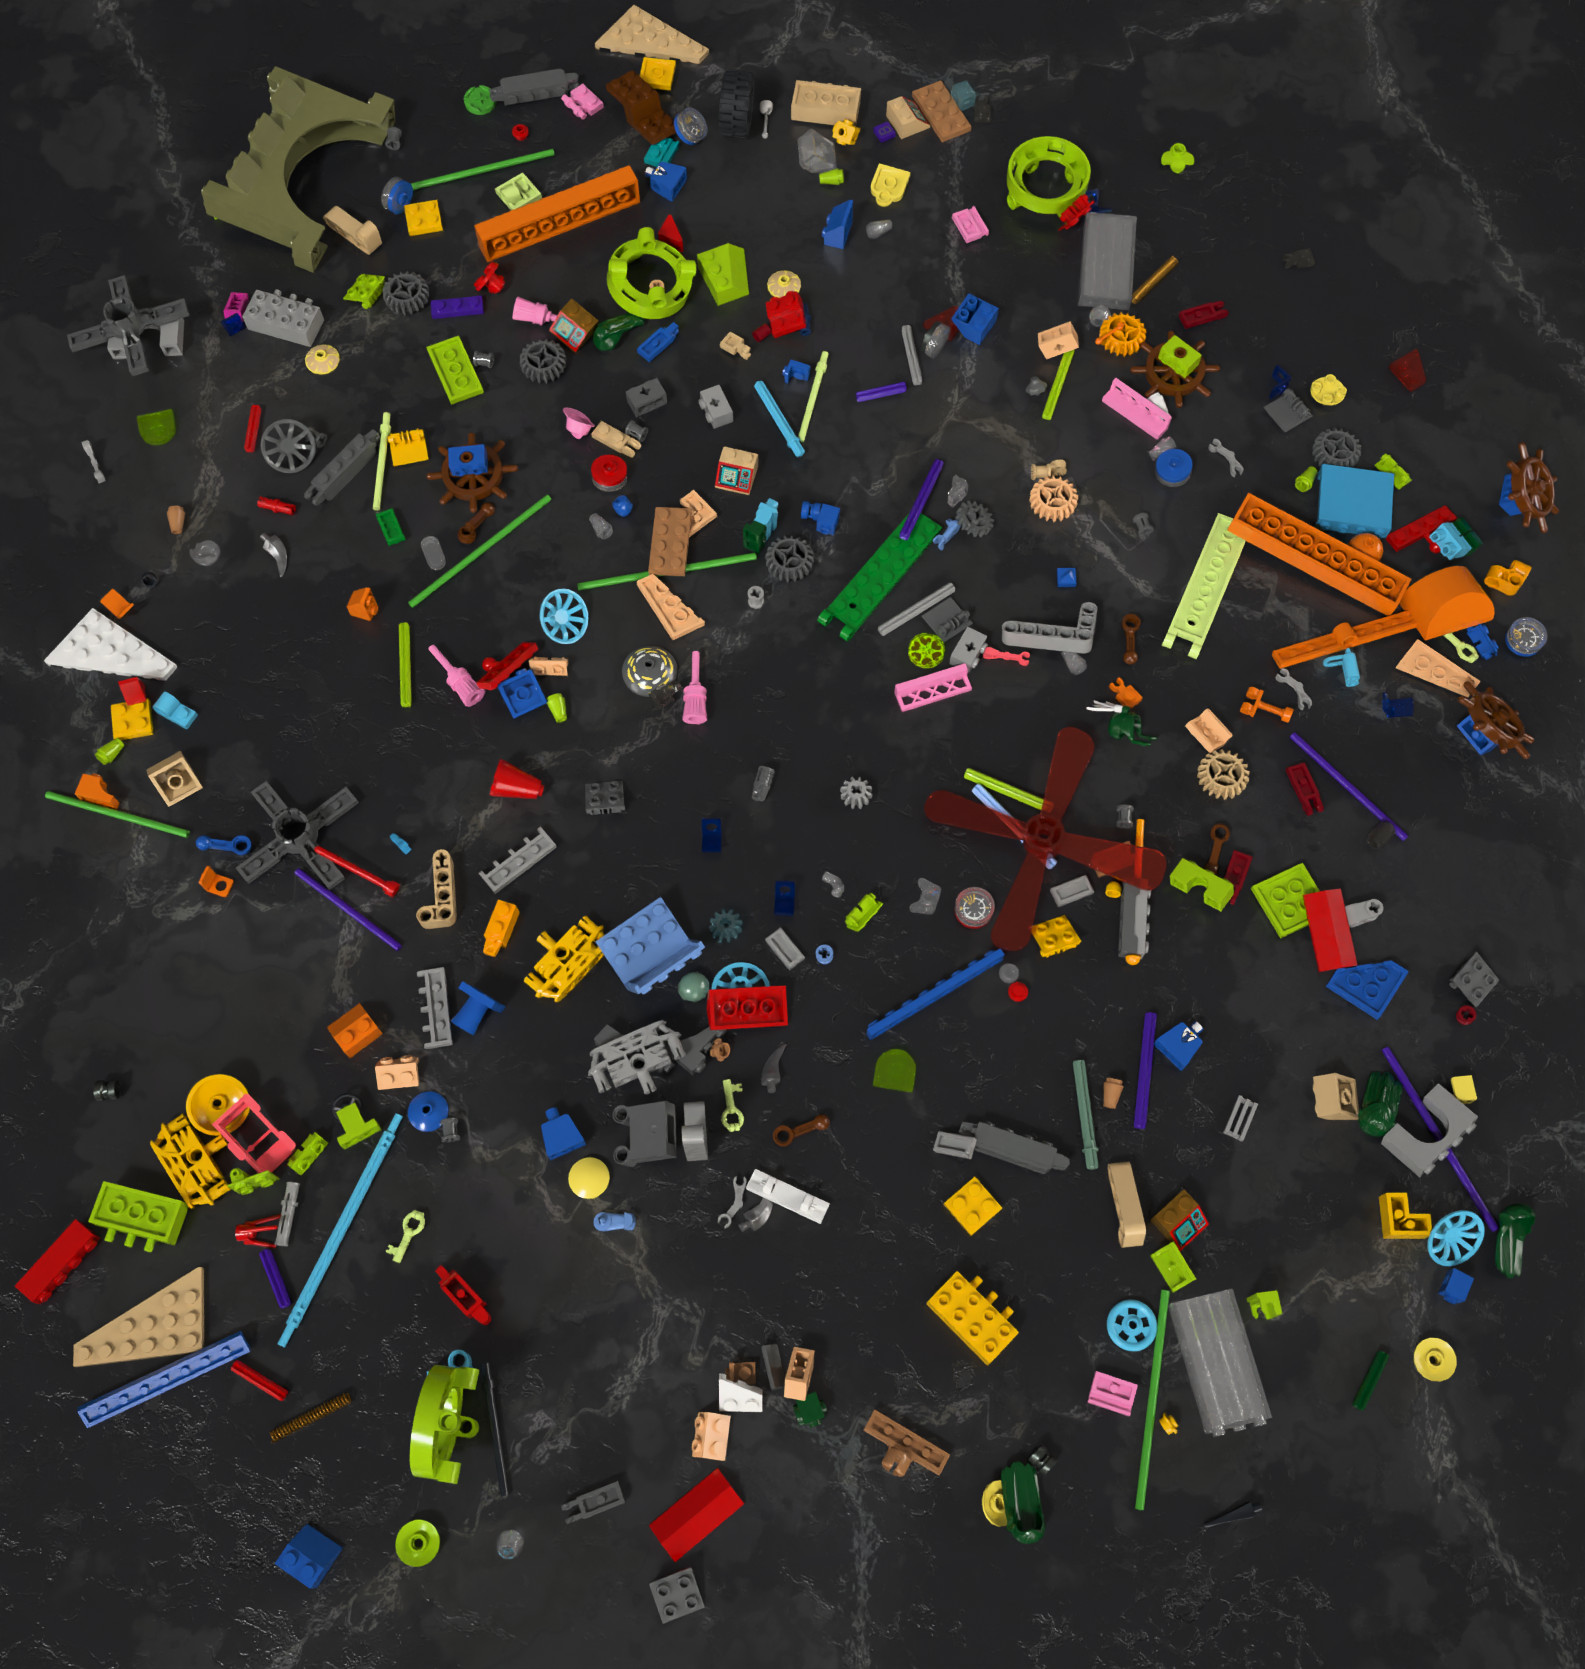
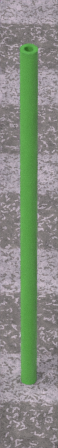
[411,149,555,190]
[408,494,551,608]
[577,553,757,591]
[1135,1290,1170,1511]

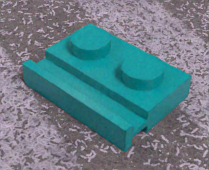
[644,137,680,167]

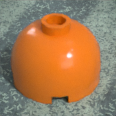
[1347,533,1384,562]

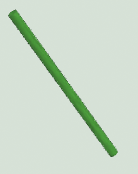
[45,791,190,838]

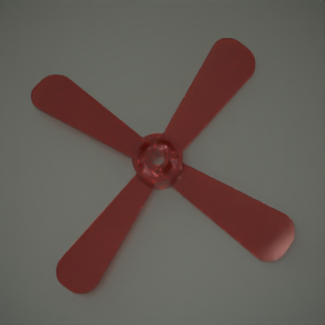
[924,727,1166,951]

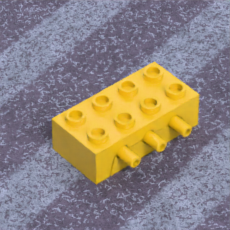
[927,1271,1019,1366]

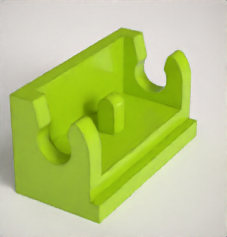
[1150,1241,1196,1293]
[1246,1290,1282,1320]

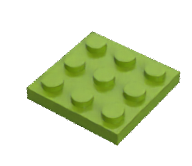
[1251,863,1320,939]

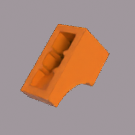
[75,773,120,810]

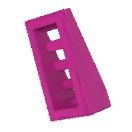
[224,292,249,324]

